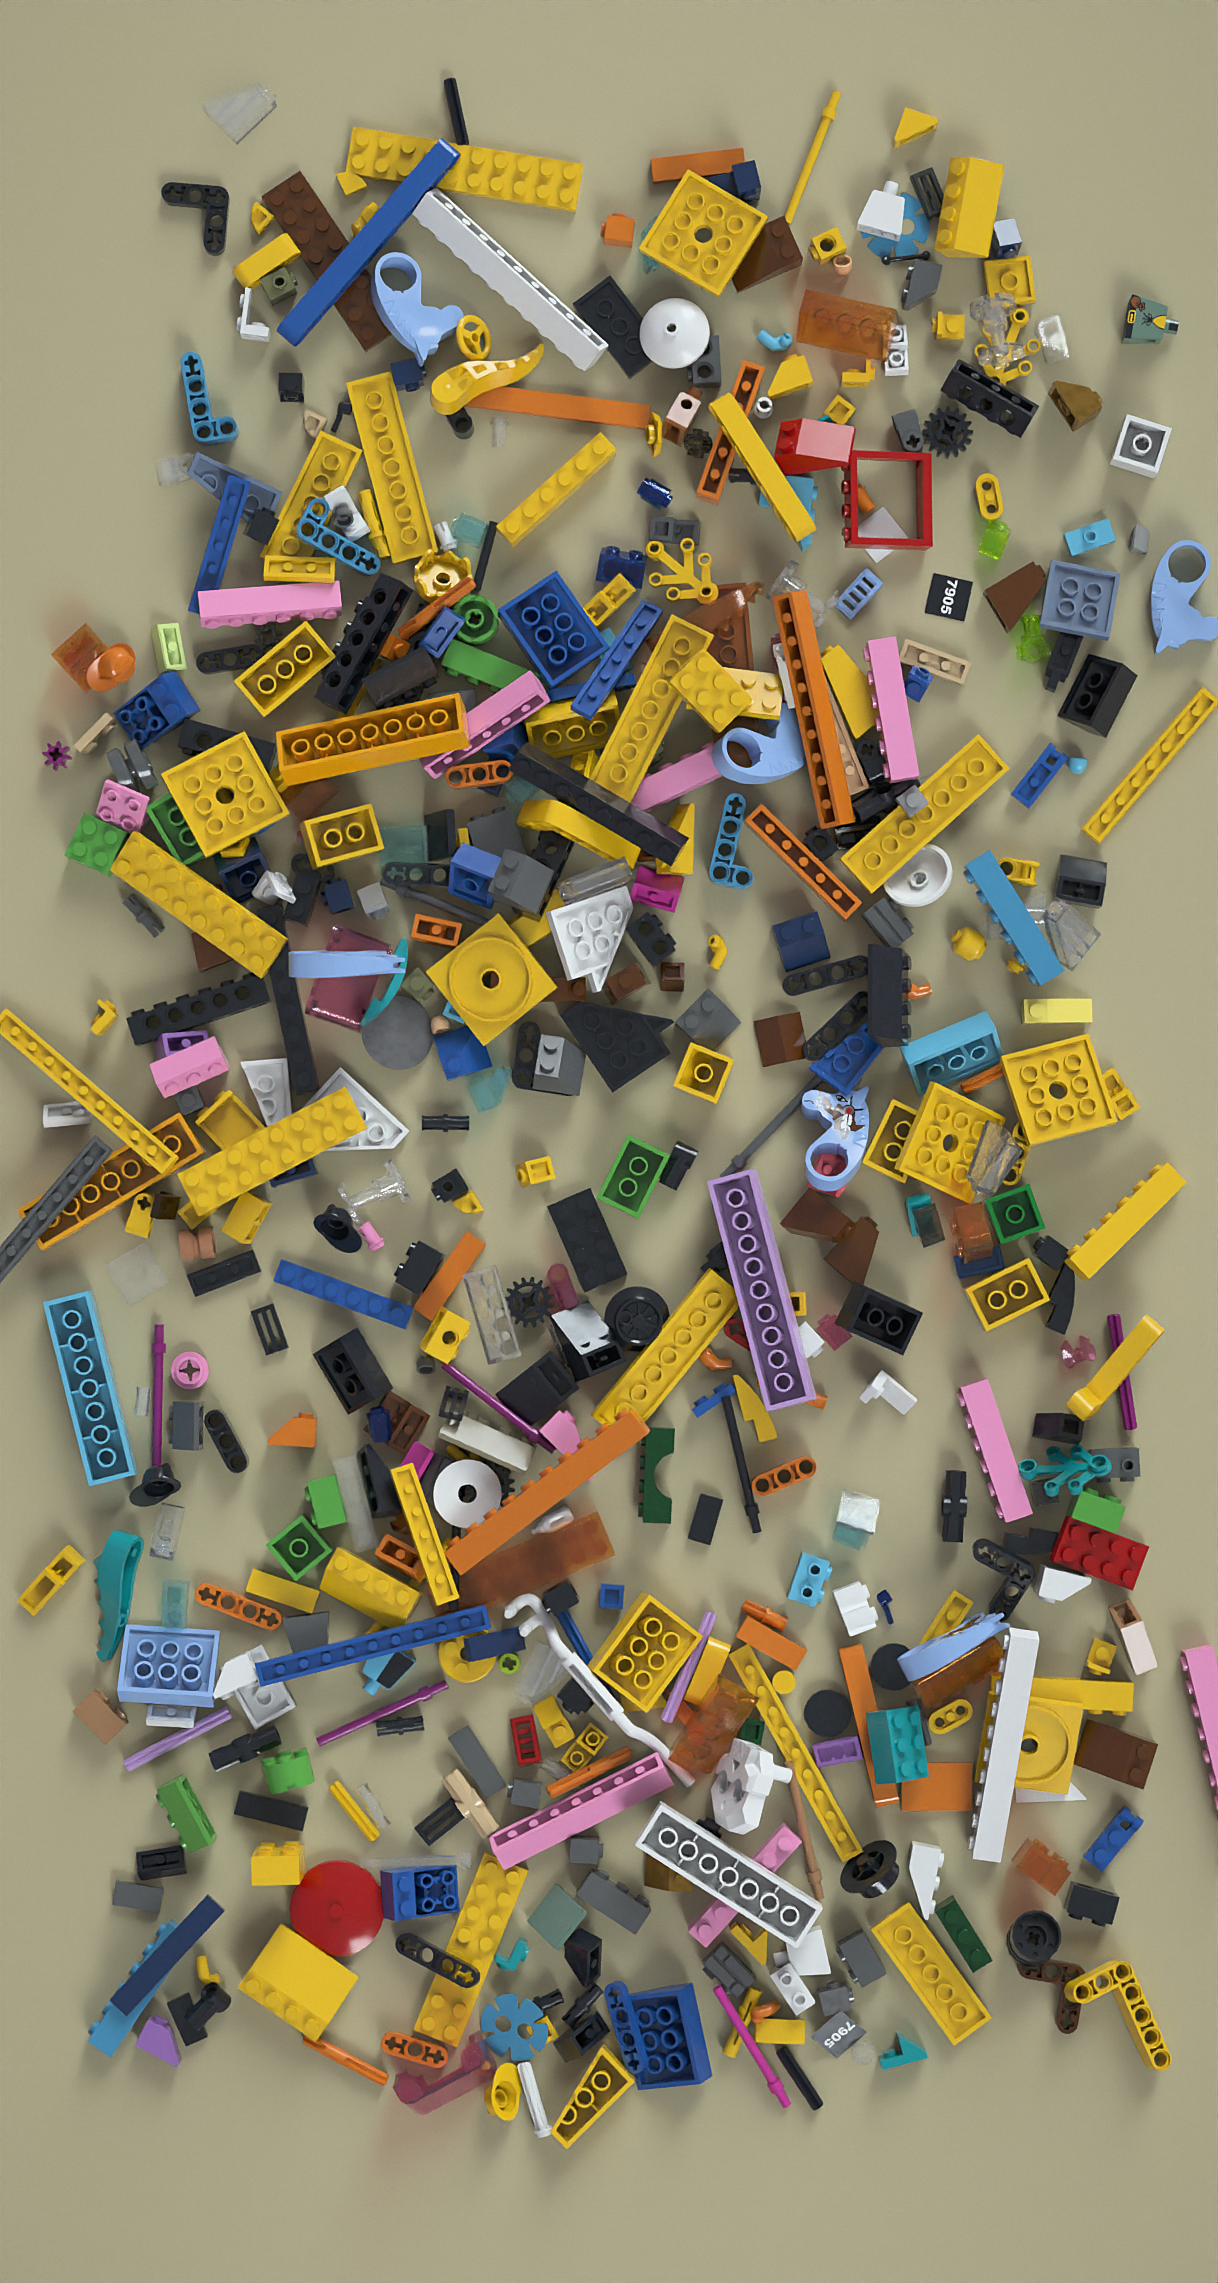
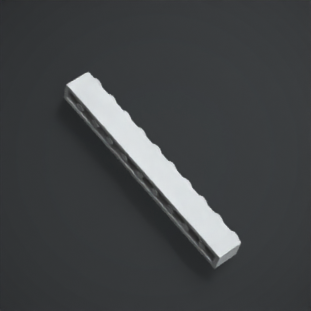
[412,188,609,371]
[968,1628,1039,1863]

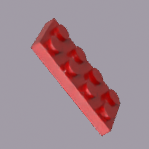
[1049,1516,1149,1591]

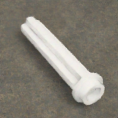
[517,2061,552,2138]

